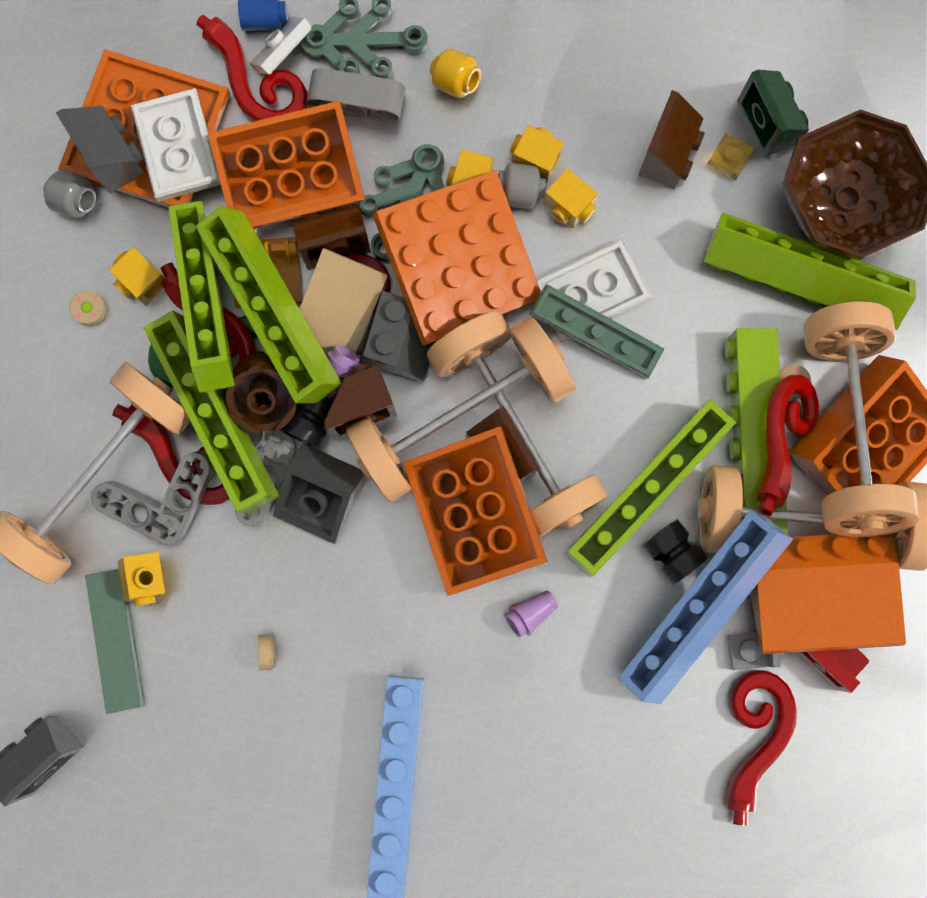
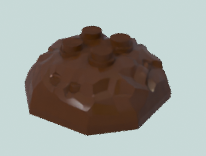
[782,109,927,260]

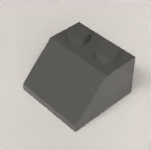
[56,106,145,194]
[359,291,435,382]
[273,443,365,544]
[0,716,83,807]

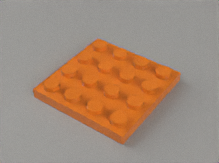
[58,49,230,207]
[372,170,541,345]

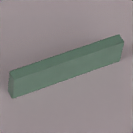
[529,284,664,379]
[85,569,144,714]

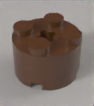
[226,351,297,433]

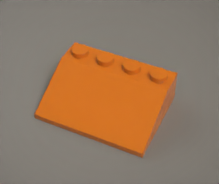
[208,101,365,228]
[789,355,927,495]
[403,426,548,596]
[750,534,906,654]

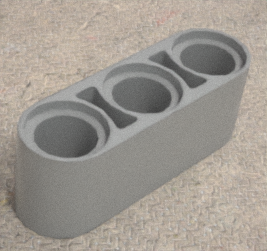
[306,68,406,123]

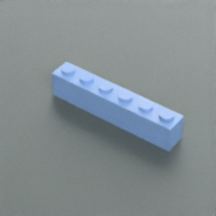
[618,510,793,704]
[366,675,424,898]

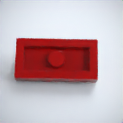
[800,649,869,693]

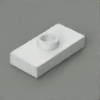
[250,17,312,74]

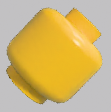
[430,49,481,98]

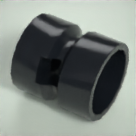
[280,397,334,449]
[642,519,708,585]

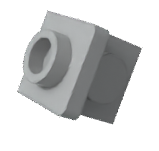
[727,632,784,670]

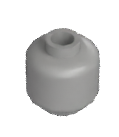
[498,163,546,209]
[43,170,96,219]

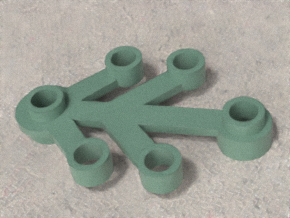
[301,0,428,79]
[359,144,445,261]

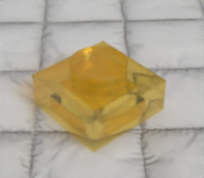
[707,133,755,180]

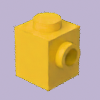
[510,125,564,183]
[446,149,494,186]
[543,168,598,228]
[109,247,164,306]
[117,552,165,607]

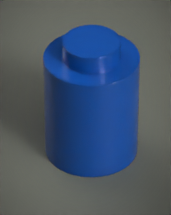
[238,0,288,31]

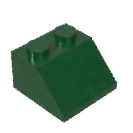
[737,69,809,157]

